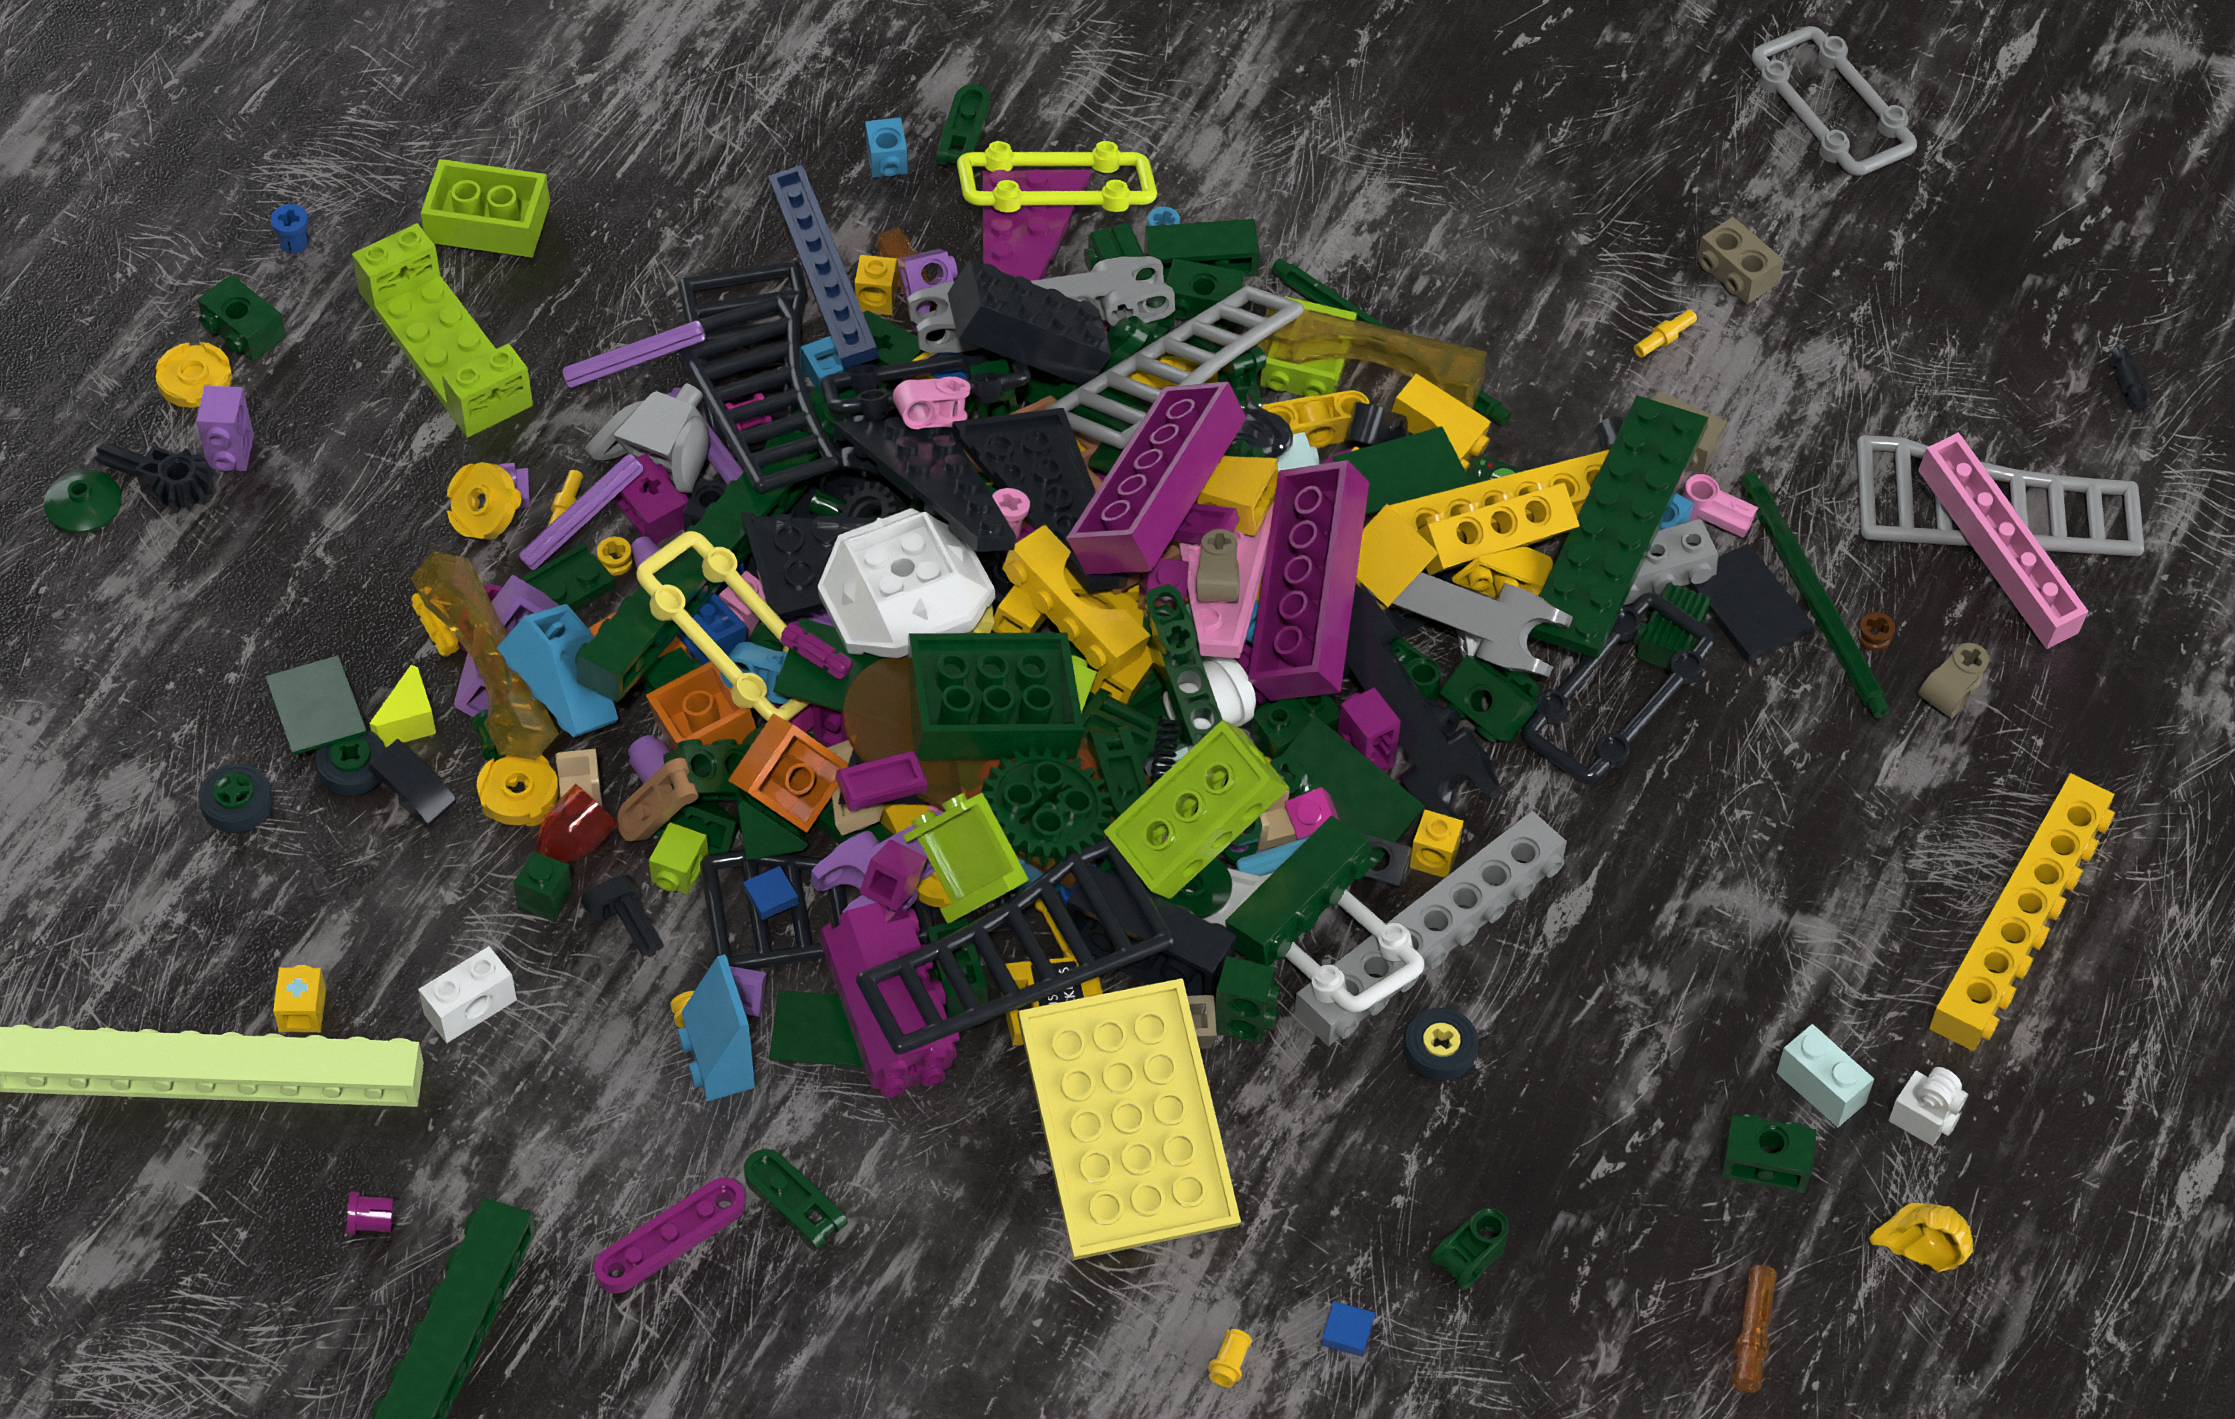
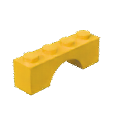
[1002,525,1151,679]

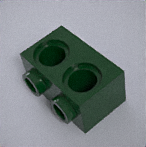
[663,739,751,802]
[1215,956,1281,1045]

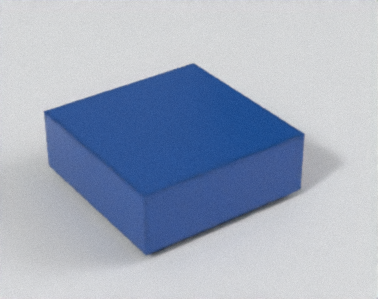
[743,866,799,920]
[1321,1301,1375,1357]

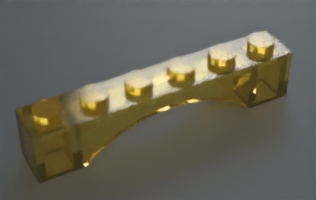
[1258,308,1487,409]
[411,551,559,760]

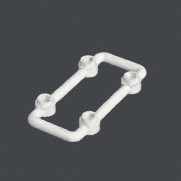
[1261,872,1424,1013]

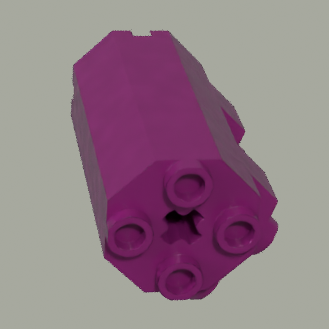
[820,902,960,1098]

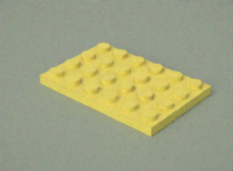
[1017,978,1241,1260]

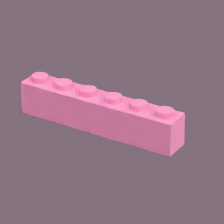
[1918,432,2089,649]

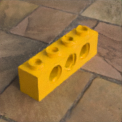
[1416,480,1579,576]

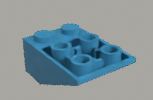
[496,604,618,738]

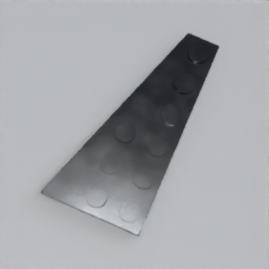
[951,408,1128,592]

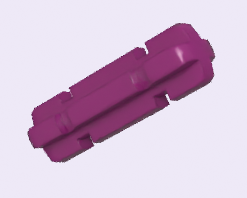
[780,623,853,680]

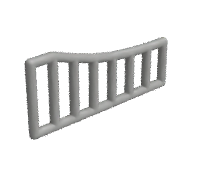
[1045,286,1304,449]
[1857,435,2144,556]

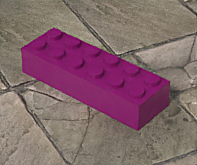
[1066,382,1247,574]
[1248,460,1369,701]

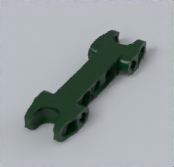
[1142,584,1262,864]

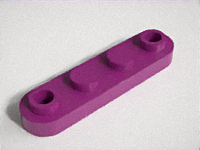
[594,1178,745,1293]

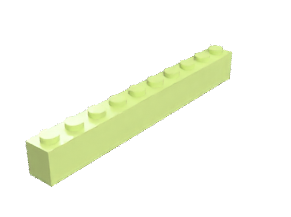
[0,1025,424,1107]

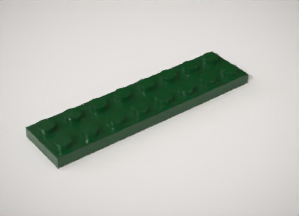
[1528,395,1709,659]

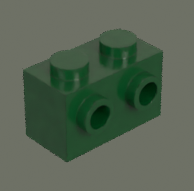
[1250,694,1340,759]

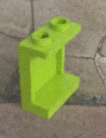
[1260,296,1357,397]
[902,793,1029,924]

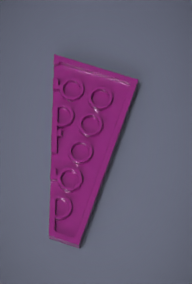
[983,169,1091,281]

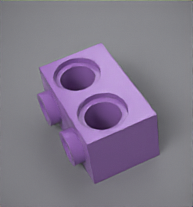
[897,249,958,333]
[196,385,254,471]

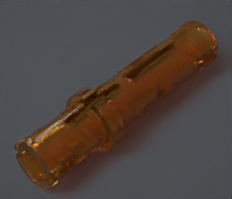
[1733,1265,1777,1393]

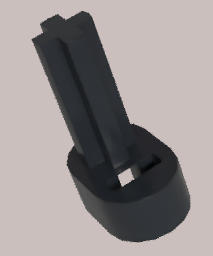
[581,875,664,957]

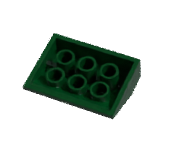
[908,633,1084,761]

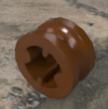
[1857,612,1895,651]

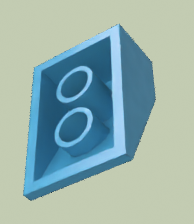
[677,954,755,1102]

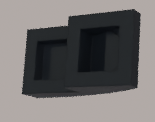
[369,738,456,827]

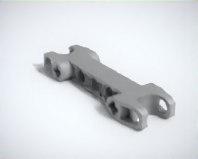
[908,256,1175,353]
[1356,572,1573,677]

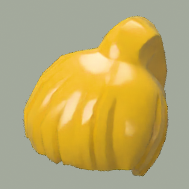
[1869,1203,1973,1272]

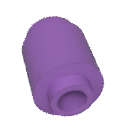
[628,735,670,784]

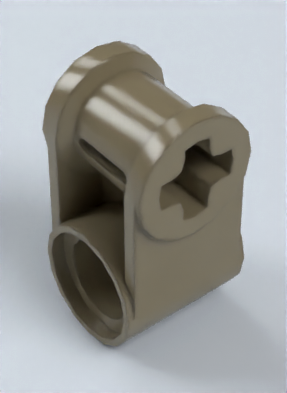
[1197,529,1240,602]
[1918,643,1989,718]

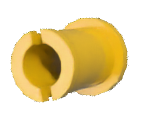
[1208,1329,1252,1388]

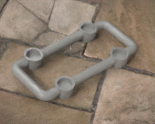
[1752,26,1917,176]

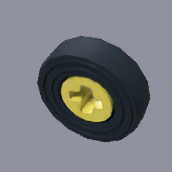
[1404,1008,1479,1080]

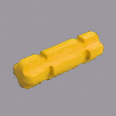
[411,590,459,657]

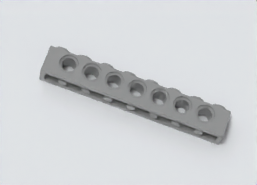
[1294,811,1567,1046]

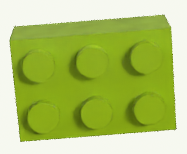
[421,159,550,258]

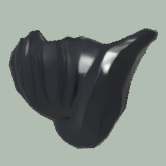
[1226,394,1294,463]

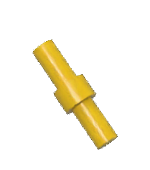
[1634,309,1697,358]
[547,470,584,527]

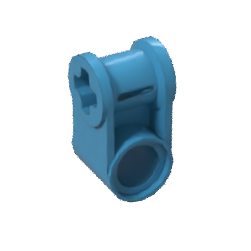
[720,642,792,704]

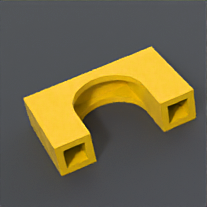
[1352,373,1491,529]
[992,566,1155,704]

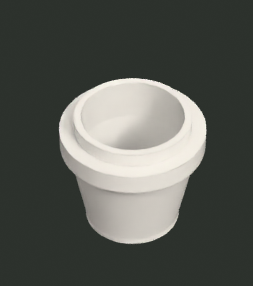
[1163,656,1256,734]

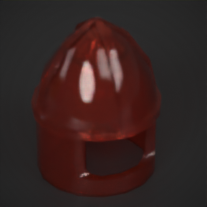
[536,783,619,863]

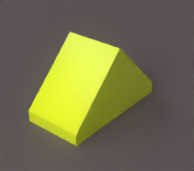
[370,665,436,748]

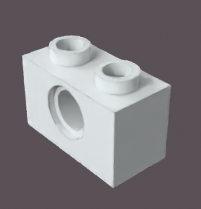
[418,946,517,1043]

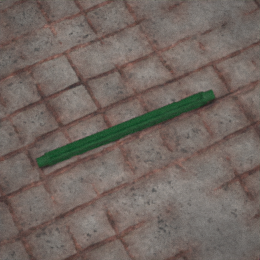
[1271,258,1512,426]
[1741,472,1890,718]

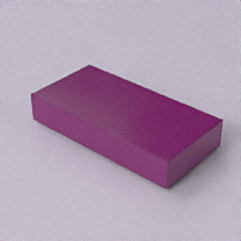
[835,750,928,811]

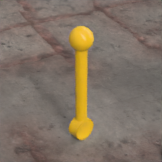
[1034,897,1074,958]

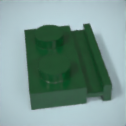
[521,543,616,612]

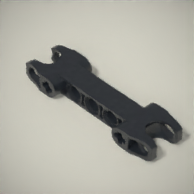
[1342,579,1503,819]

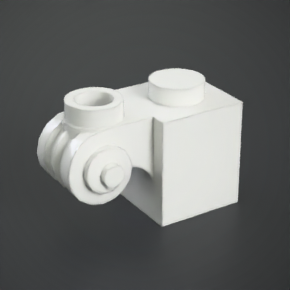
[1889,1067,1968,1146]

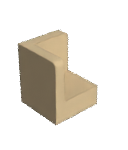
[556,749,603,813]
[1253,789,1297,851]

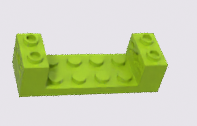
[352,223,533,438]

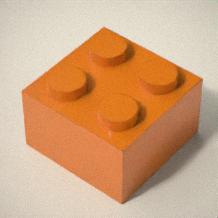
[646,661,756,774]
[728,713,848,833]

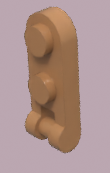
[617,758,699,841]

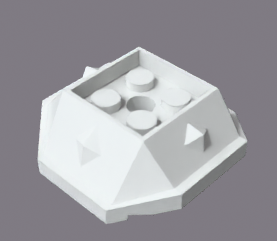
[818,508,996,658]

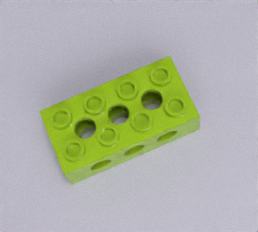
[1104,720,1289,899]

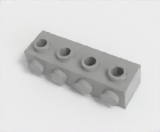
[1624,519,1718,605]

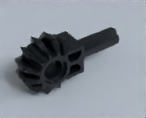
[94,442,214,514]

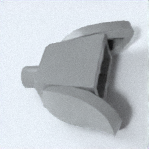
[585,383,709,493]

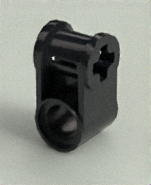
[1346,401,1408,445]

